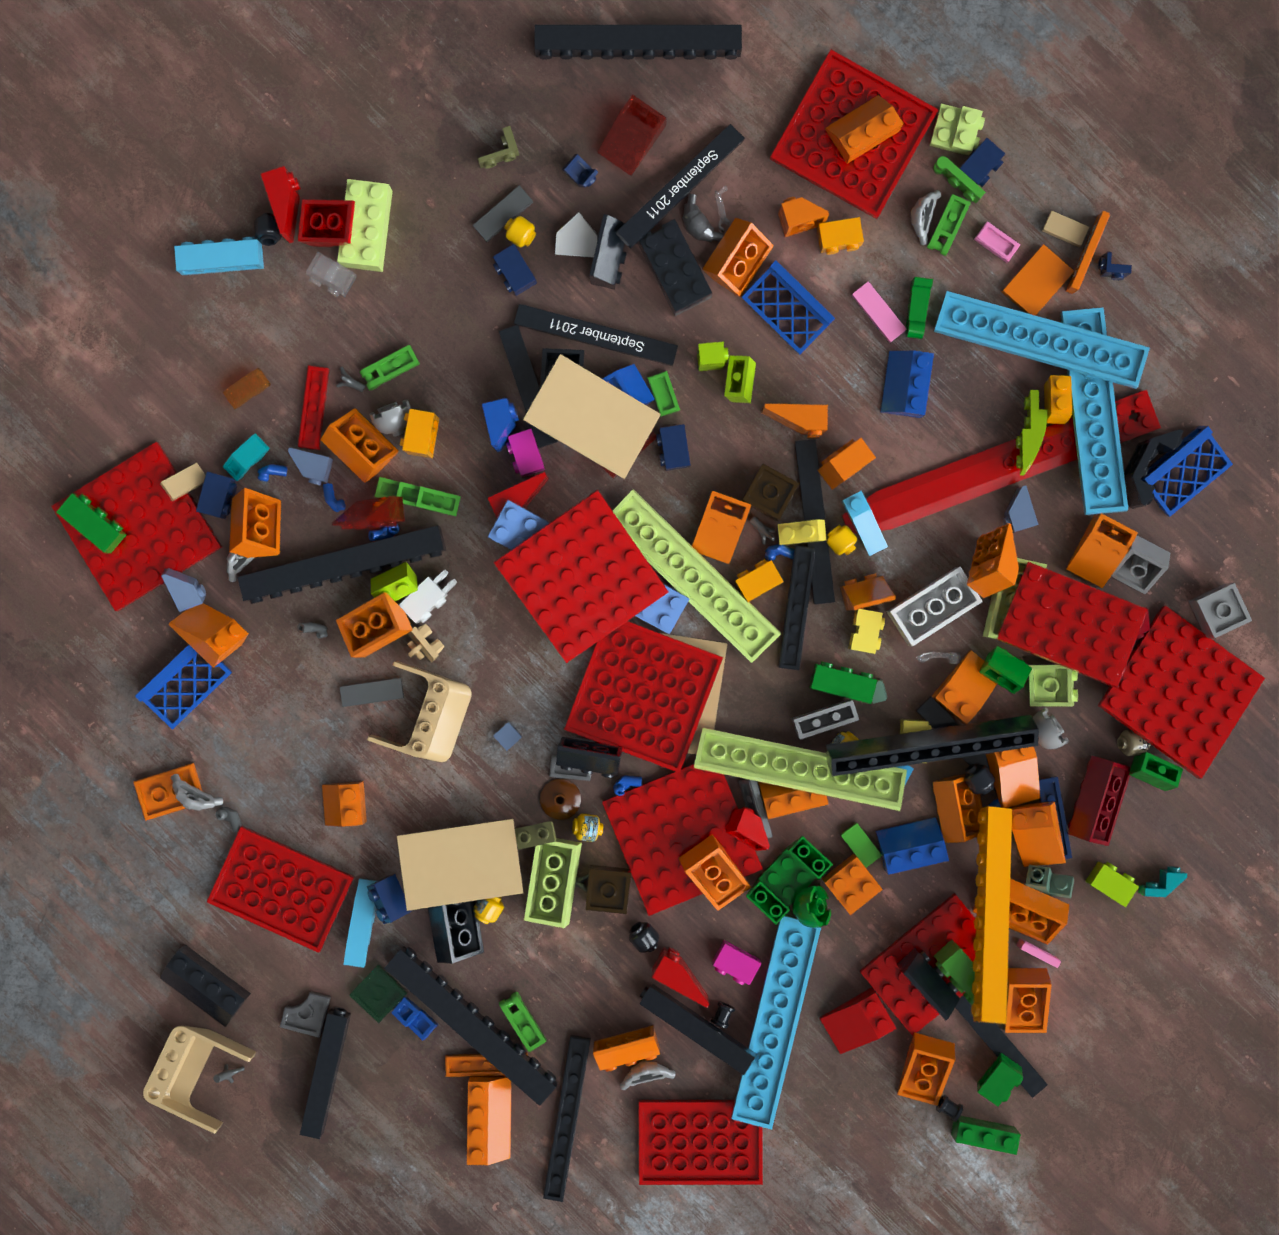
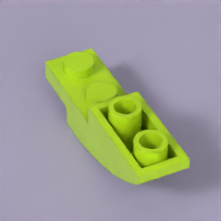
[1016,390,1048,475]

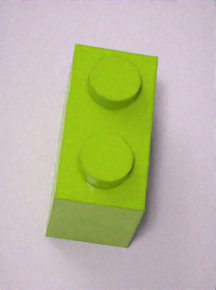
[697,342,729,371]
[724,355,756,403]
[371,562,418,601]
[1085,861,1139,907]

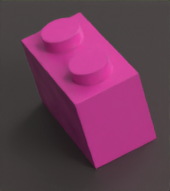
[506,429,545,478]
[712,940,761,985]

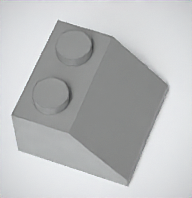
[1111,536,1171,594]

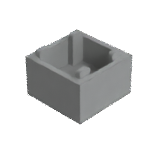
[1188,583,1252,638]

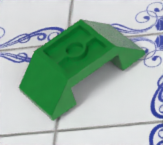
[746,835,833,925]

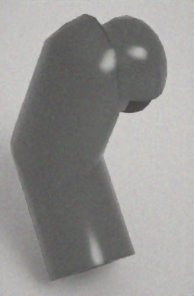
[297,622,328,638]
[215,807,242,832]

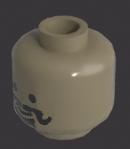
[1117,730,1151,756]

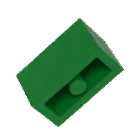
[979,646,1032,694]
[1129,752,1183,791]
[977,1053,1023,1107]

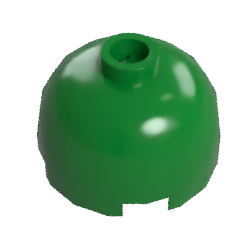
[792,886,831,928]

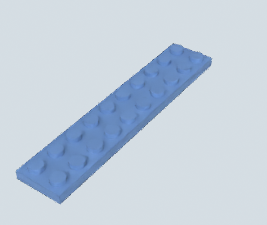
[488,500,689,634]

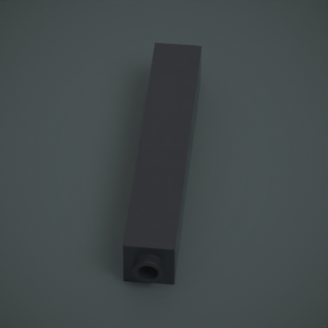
[639,984,757,1075]
[300,1007,351,1139]

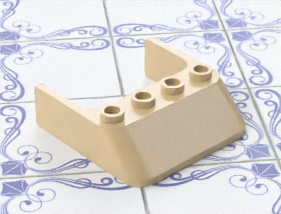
[367,661,472,762]
[143,1025,256,1133]

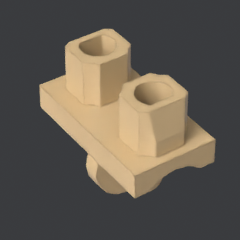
[407,624,444,663]

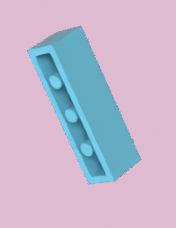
[174,237,264,275]

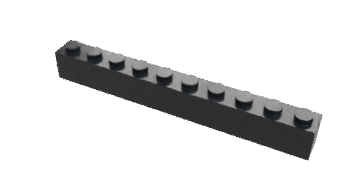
[535,25,742,60]
[237,526,446,604]
[826,715,1039,776]
[384,946,558,1106]

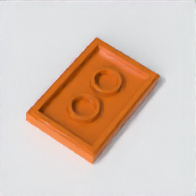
[1002,244,1074,316]
[133,763,203,821]

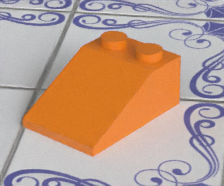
[762,404,828,438]
[840,573,895,610]
[168,603,249,668]
[931,650,997,724]
[985,747,1040,808]
[1010,801,1066,867]
[679,835,751,911]
[1004,968,1052,1033]
[897,1033,955,1106]

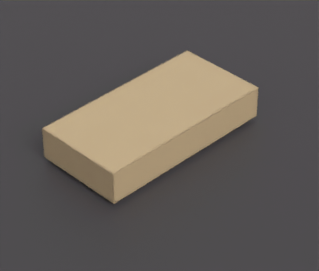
[1042,211,1089,247]
[161,463,206,501]

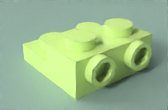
[930,103,985,156]
[1029,664,1078,706]

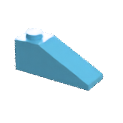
[841,491,888,556]

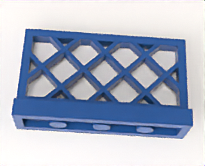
[742,260,835,355]
[1140,426,1233,517]
[135,645,232,730]

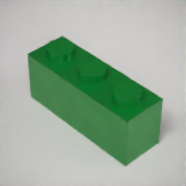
[56,493,127,553]
[809,661,877,704]
[951,1116,1021,1155]

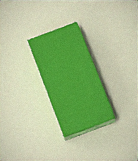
[647,371,680,417]
[840,822,882,868]

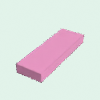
[851,281,907,343]

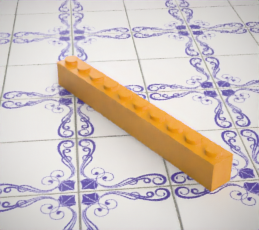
[971,806,1012,1024]

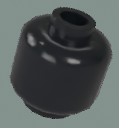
[254,213,282,246]
[964,764,995,795]
[629,922,659,953]

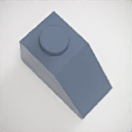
[288,448,333,485]
[1003,485,1038,532]
[161,568,206,612]

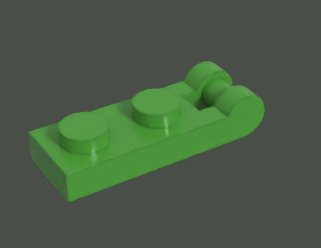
[933,156,986,203]
[927,194,971,256]
[360,345,420,391]
[499,991,547,1052]

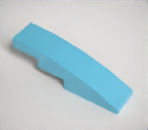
[343,878,376,968]

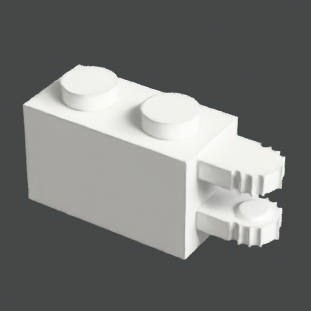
[399,570,457,623]

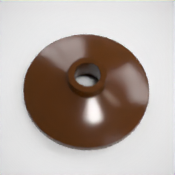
[540,779,581,820]

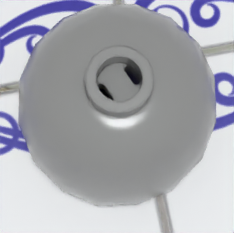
[369,400,411,437]
[1032,707,1069,750]

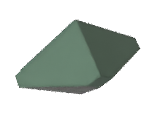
[872,679,888,704]

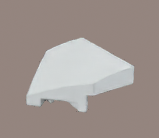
[555,212,598,257]

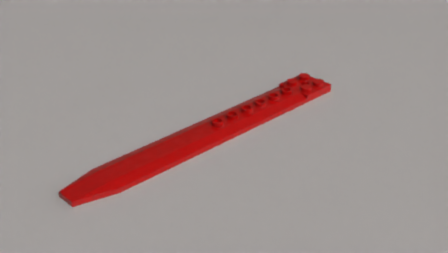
[841,389,1161,534]

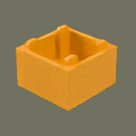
[400,409,440,459]

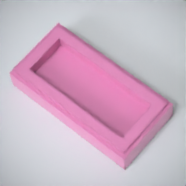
[974,221,1020,263]
[1016,939,1061,968]

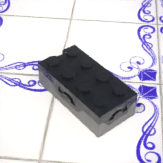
[638,219,712,316]

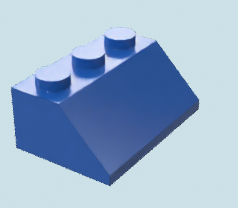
[880,350,934,418]
[482,398,519,452]
[875,817,949,875]

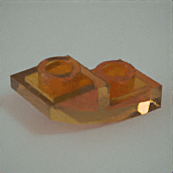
[223,368,271,410]

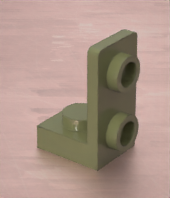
[478,126,519,169]
[515,821,556,850]

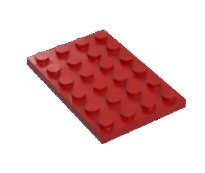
[996,562,1148,688]
[207,826,354,953]
[860,893,976,1036]
[639,1100,763,1185]

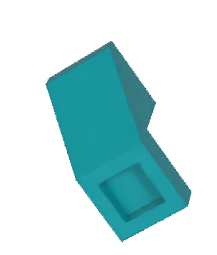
[223,433,270,481]
[1138,866,1187,897]

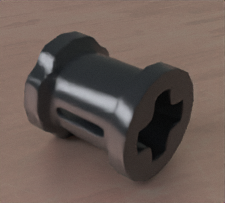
[711,1001,735,1028]
[936,1095,963,1122]

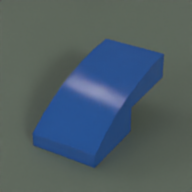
[391,997,438,1041]

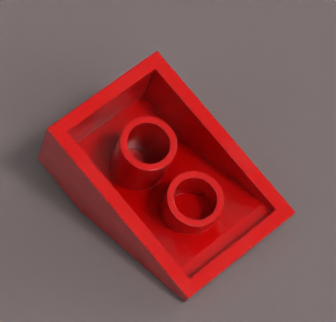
[261,166,301,244]
[298,199,355,247]
[488,472,549,518]
[652,947,709,1008]
[819,987,897,1054]

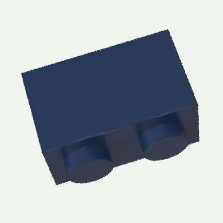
[960,138,1006,187]
[492,244,537,296]
[656,424,691,471]
[196,472,237,519]
[367,874,412,924]

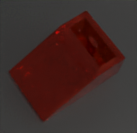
[598,94,667,176]
[332,496,405,530]

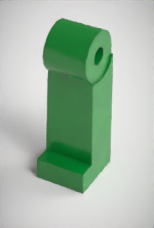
[906,277,933,339]

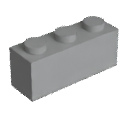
[791,699,859,739]

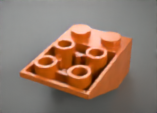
[692,491,751,564]
[1066,513,1138,588]
[967,523,1019,598]

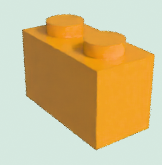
[817,217,864,255]
[1044,375,1072,424]
[735,559,784,602]

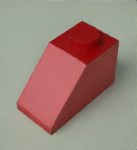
[725,807,770,851]

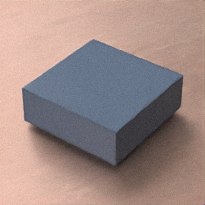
[493,722,522,751]

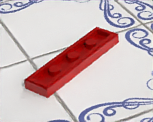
[298,366,330,450]

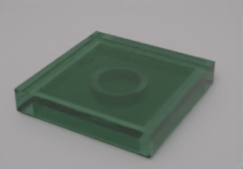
[349,964,408,1023]

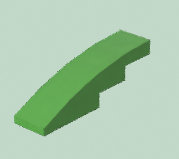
[375,477,461,516]

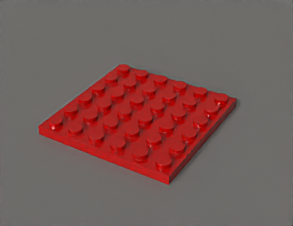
[770,49,939,219]
[51,442,222,611]
[494,489,669,663]
[1098,606,1265,779]
[564,621,723,773]
[602,764,763,916]

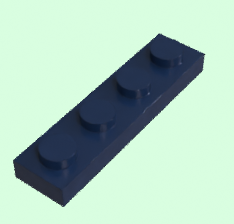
[1039,776,1072,859]

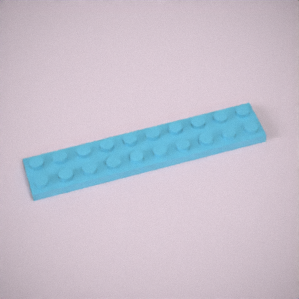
[934,291,1150,389]
[1060,307,1128,515]
[731,916,821,1130]

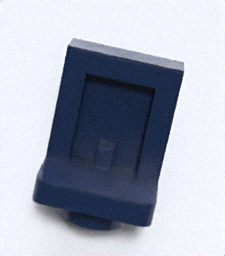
[562,154,598,188]
[1098,252,1132,280]

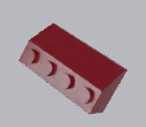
[1068,755,1131,846]

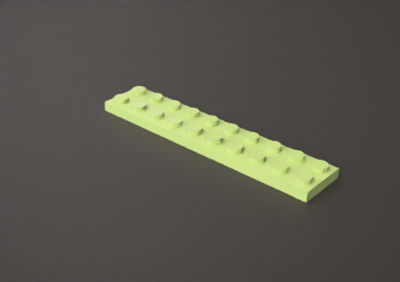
[613,489,781,663]
[694,728,907,811]

